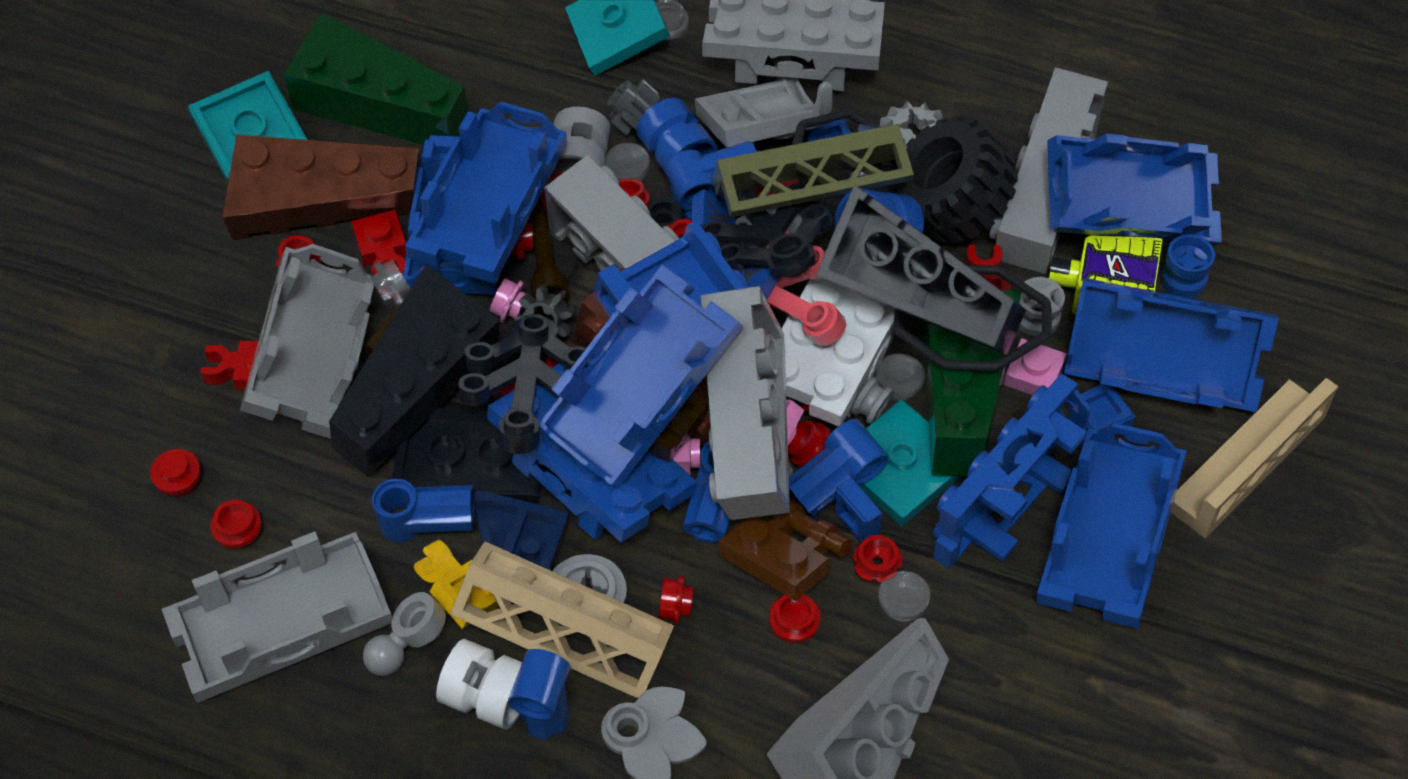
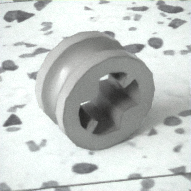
[851,376,895,425]

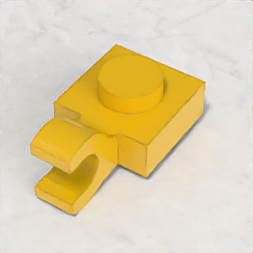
[414,540,499,629]

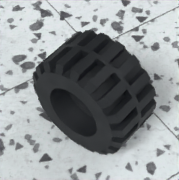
[890,116,1018,244]

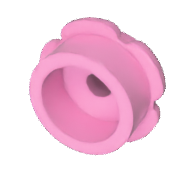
[489,278,528,323]

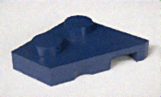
[474,489,569,571]

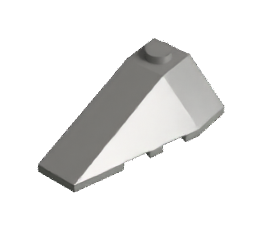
[767,618,949,779]

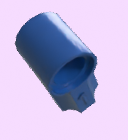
[665,141,757,211]
[789,419,890,517]
[683,441,731,544]
[372,478,475,542]
[507,649,571,741]

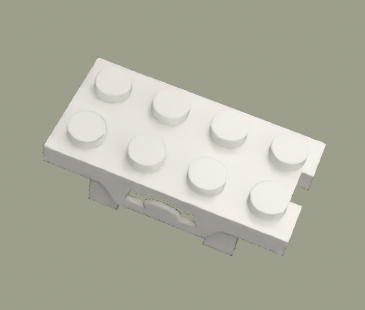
[782,278,895,426]

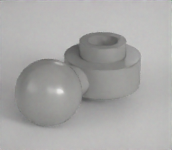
[363,592,446,676]

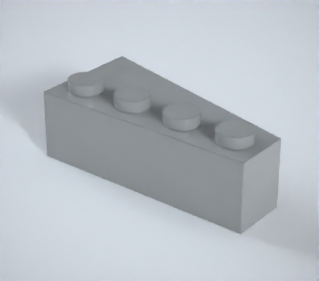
[989,67,1108,274]
[545,155,679,271]
[701,286,790,520]

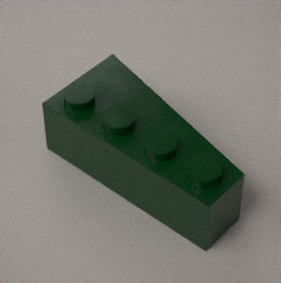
[284,13,468,145]
[922,290,1022,476]

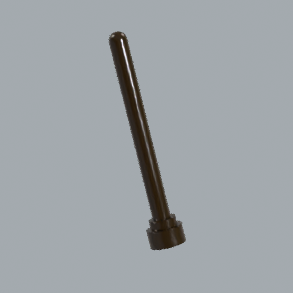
[529,197,569,302]

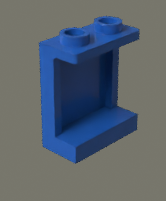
[593,221,749,328]

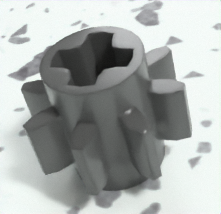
[607,79,660,135]
[514,285,577,337]

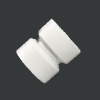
[436,639,522,730]

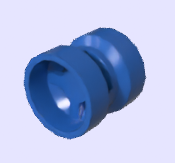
[1160,234,1215,299]

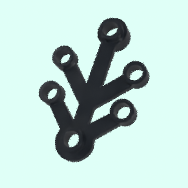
[702,182,833,277]
[458,314,593,454]

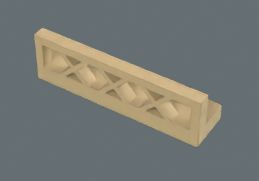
[1171,378,1338,539]
[450,542,674,698]

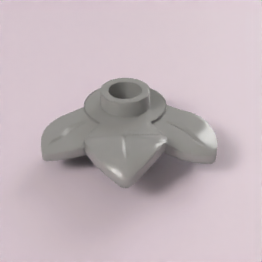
[601,686,707,779]

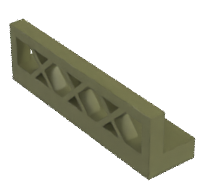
[712,124,914,217]

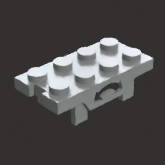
[702,0,885,91]
[239,244,375,439]
[162,531,392,703]

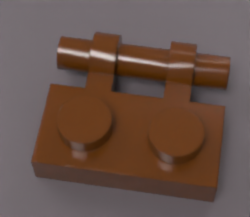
[718,500,852,601]

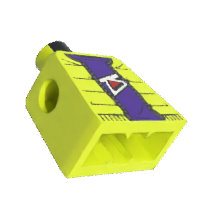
[1049,235,1162,315]

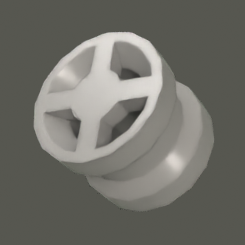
[1019,277,1065,336]

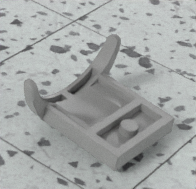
[695,56,833,148]

